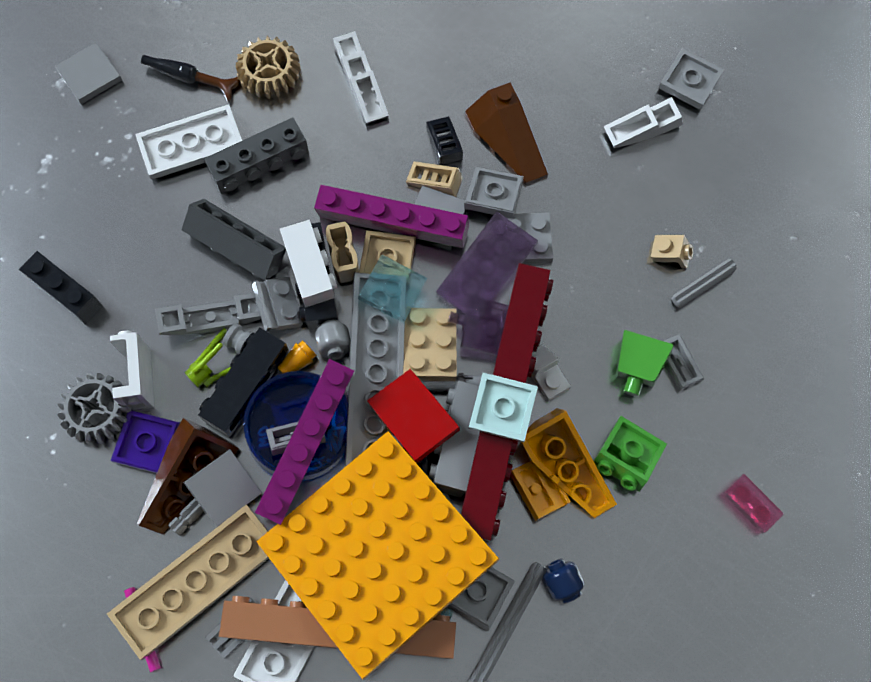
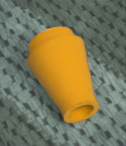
[278,340,317,378]

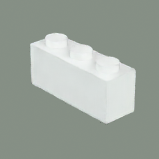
[280,219,338,307]

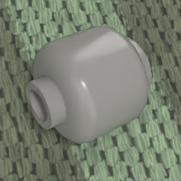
[315,320,350,360]

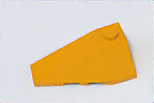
[521,408,617,518]

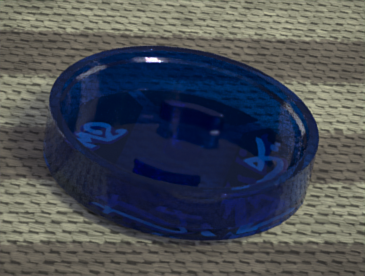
[244,371,348,480]

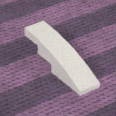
[333,31,389,124]

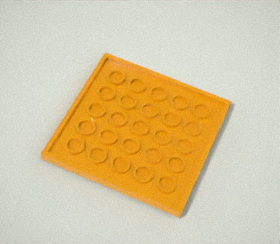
[256,431,499,680]

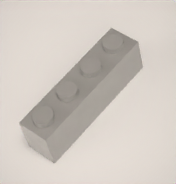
[428,380,480,498]

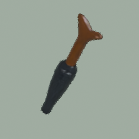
[141,55,241,101]

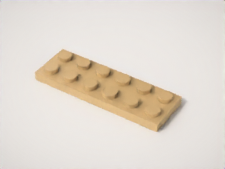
[107,505,269,660]

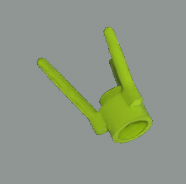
[184,328,231,388]

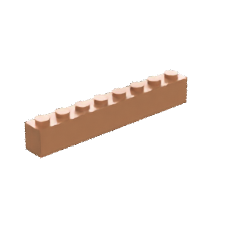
[219,596,456,659]

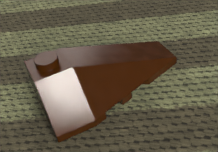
[465,82,548,185]
[137,418,239,534]

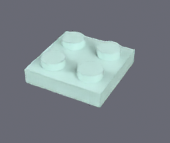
[469,373,538,443]

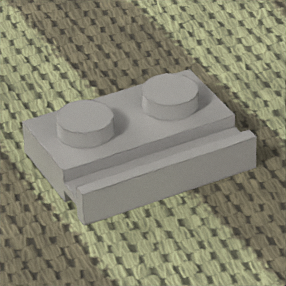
[252,277,303,332]

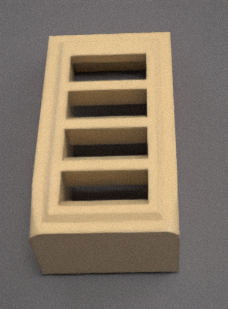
[406,161,462,197]

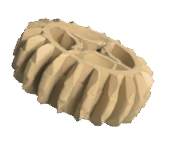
[235,35,301,99]

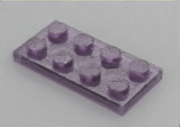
[436,212,538,323]

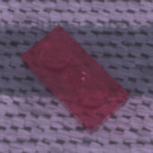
[723,474,784,534]

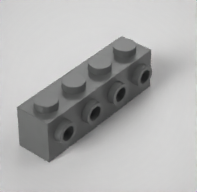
[204,117,309,193]
[181,199,286,280]

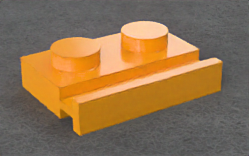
[510,461,571,521]

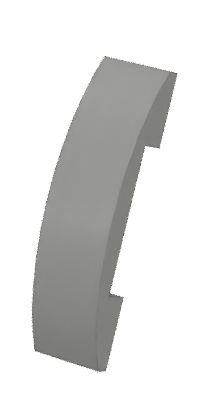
[155,293,261,335]

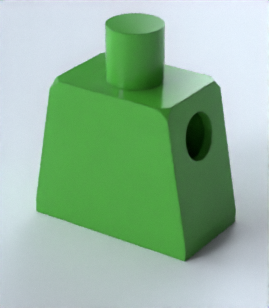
[618,330,673,397]

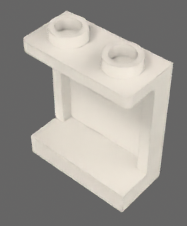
[110,330,155,411]

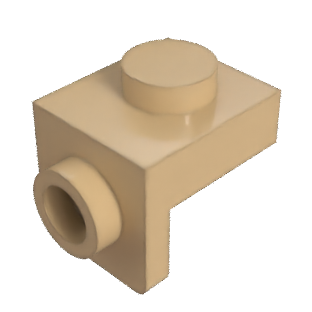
[651,235,693,268]

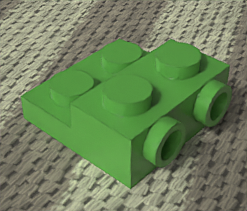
[594,416,667,492]

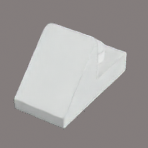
[531,345,571,401]

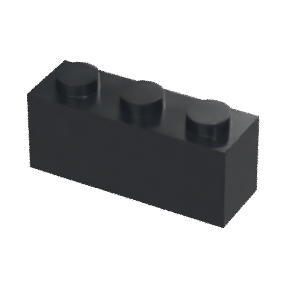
[19,251,103,325]

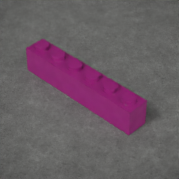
[314,185,470,248]
[255,359,354,525]

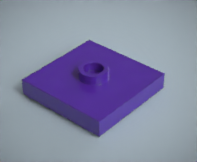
[110,410,180,474]

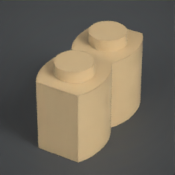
[326,222,359,283]

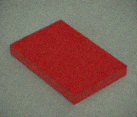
[367,369,460,464]

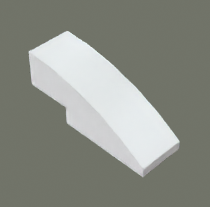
[604,97,683,148]

